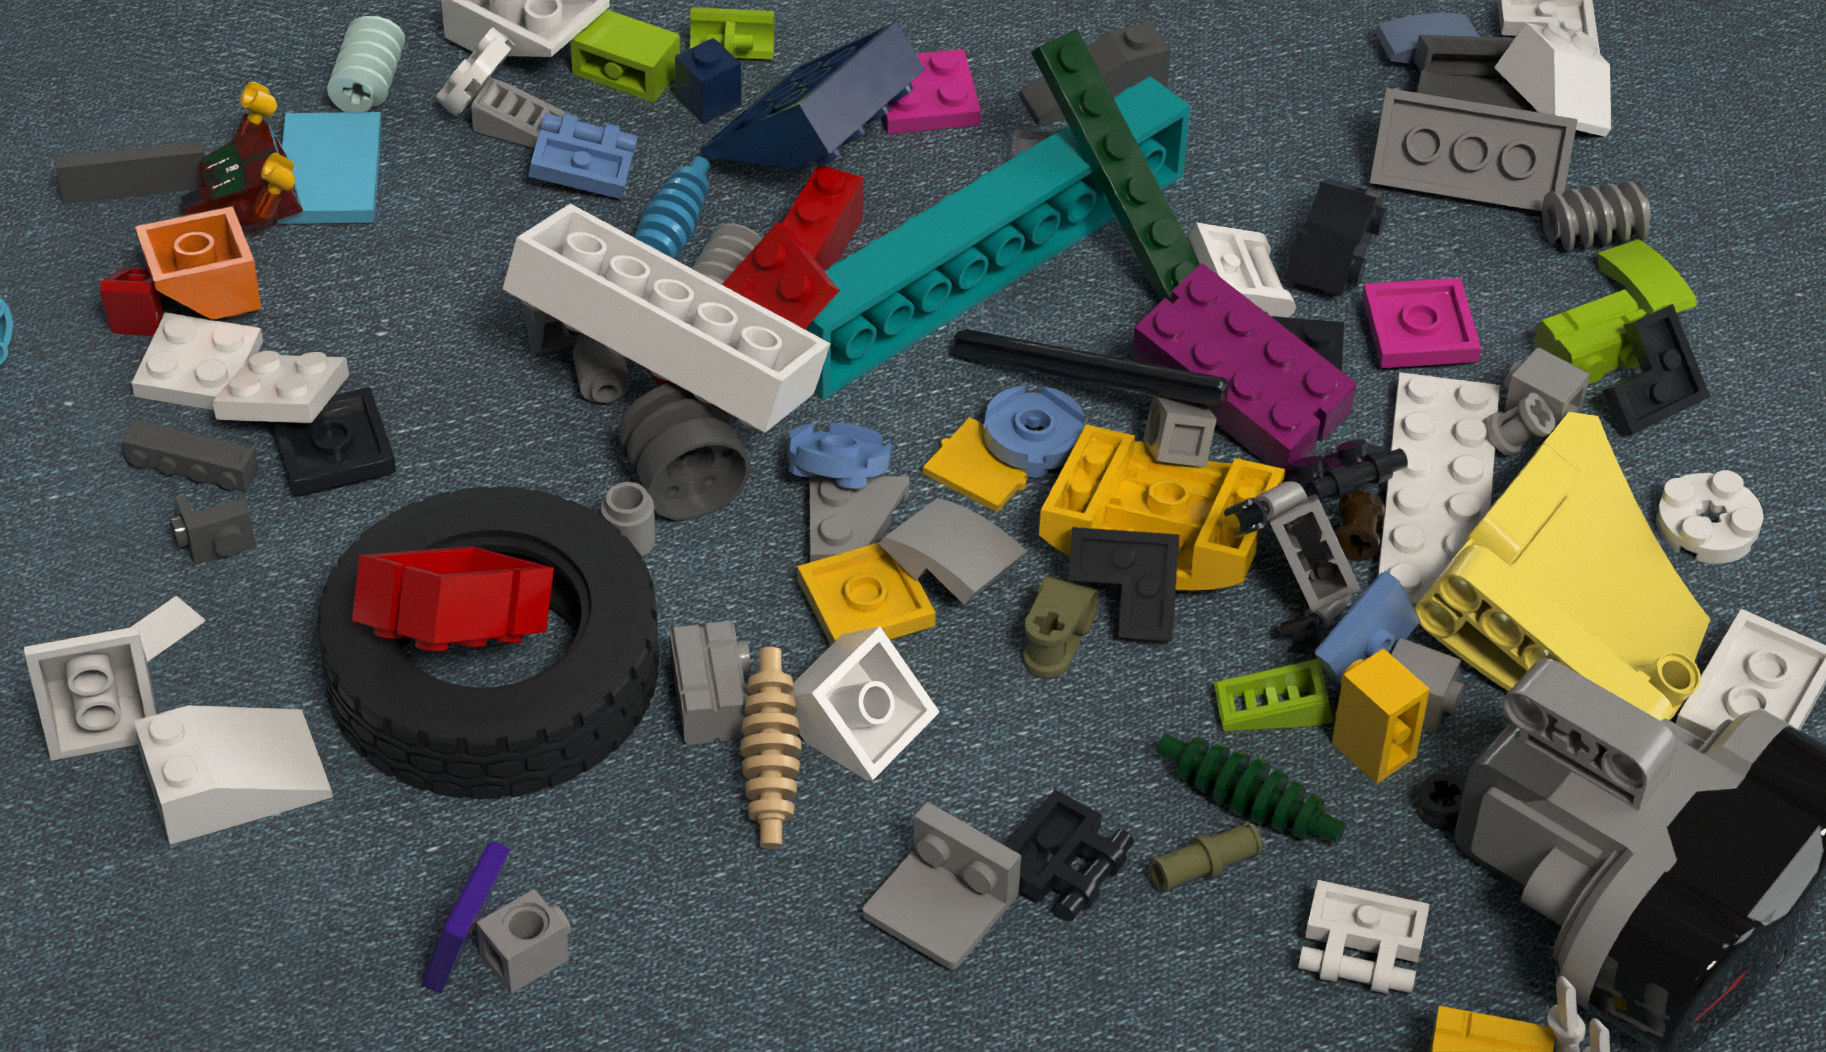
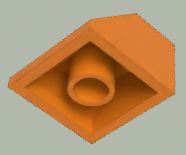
[134,206,261,320]

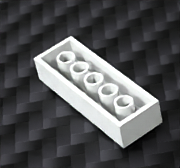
[503,204,831,433]

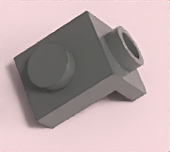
[169,493,256,565]

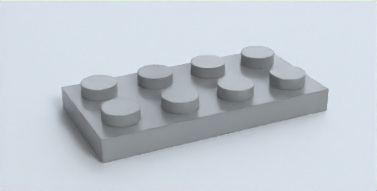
[1370,88,1578,211]

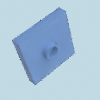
[1315,571,1421,693]

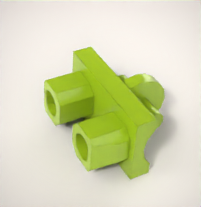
[690,7,775,60]

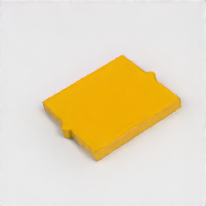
[922,417,1029,512]

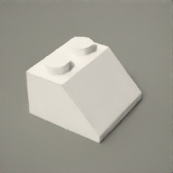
[1494,22,1611,137]
[789,626,939,781]

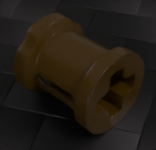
[1335,491,1385,561]

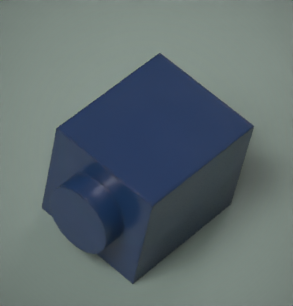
[675,38,742,124]

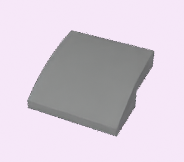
[879,498,1027,605]

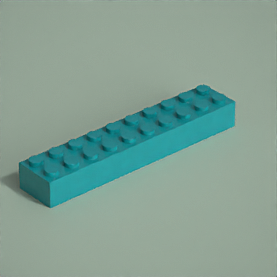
[805,76,1191,400]

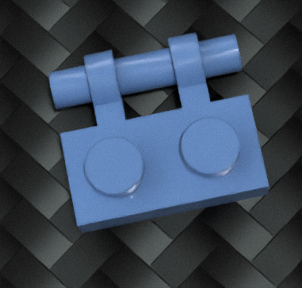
[528,113,638,199]

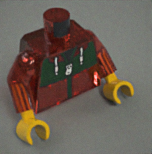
[181,81,303,231]

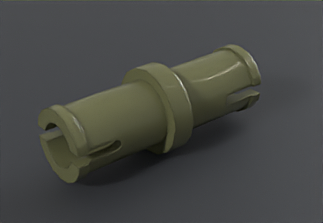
[1148,821,1263,893]

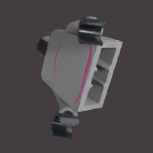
[1224,481,1361,652]

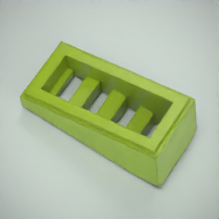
[1214,659,1334,732]

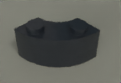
[1286,179,1388,296]

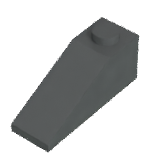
[1020,21,1170,126]

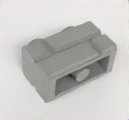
[669,621,752,745]

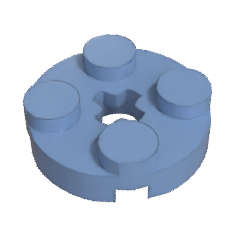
[982,386,1084,478]
[787,423,892,489]

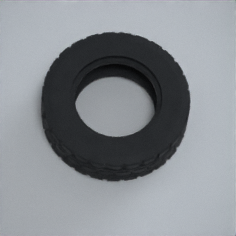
[317,486,659,799]

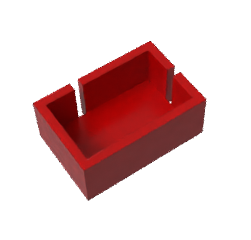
[352,546,554,651]

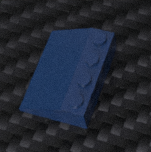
[700,21,925,169]

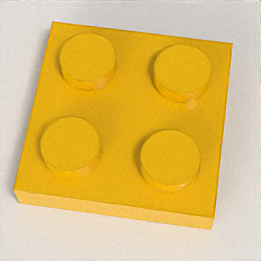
[797,542,936,645]

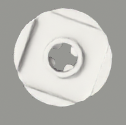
[435,27,516,117]
[1656,470,1764,564]

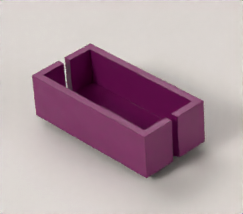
[1131,263,1357,472]

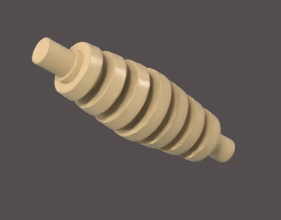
[740,647,801,849]

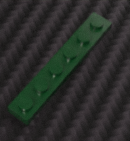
[1031,29,1200,302]

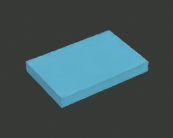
[275,112,382,224]

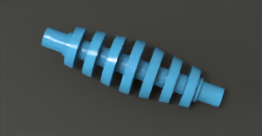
[634,156,710,259]

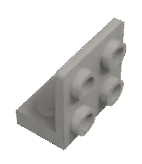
[863,802,1021,970]

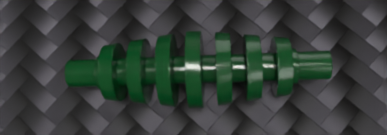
[1156,733,1346,843]

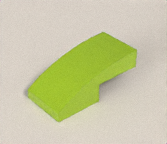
[1597,239,1697,313]

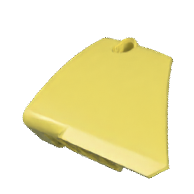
[1415,412,1710,721]

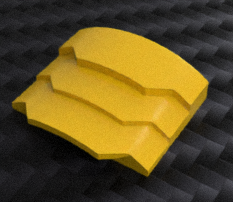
[1039,424,1285,590]

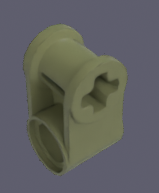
[1023,576,1099,678]

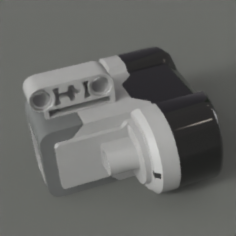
[1455,658,1826,1052]

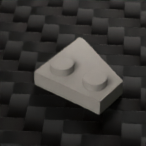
[810,476,909,562]

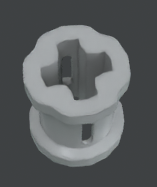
[1486,393,1555,456]

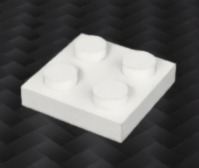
[132,312,263,410]
[212,351,349,423]

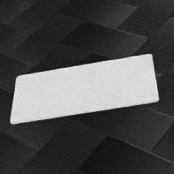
[132,596,205,662]

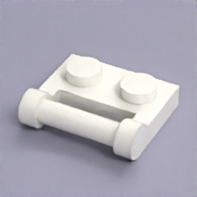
[1188,223,1296,317]

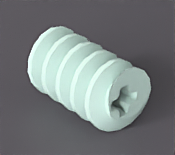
[327,16,406,112]

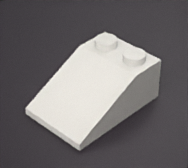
[441,0,610,57]
[24,626,157,761]
[134,705,333,845]

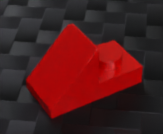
[100,268,164,336]

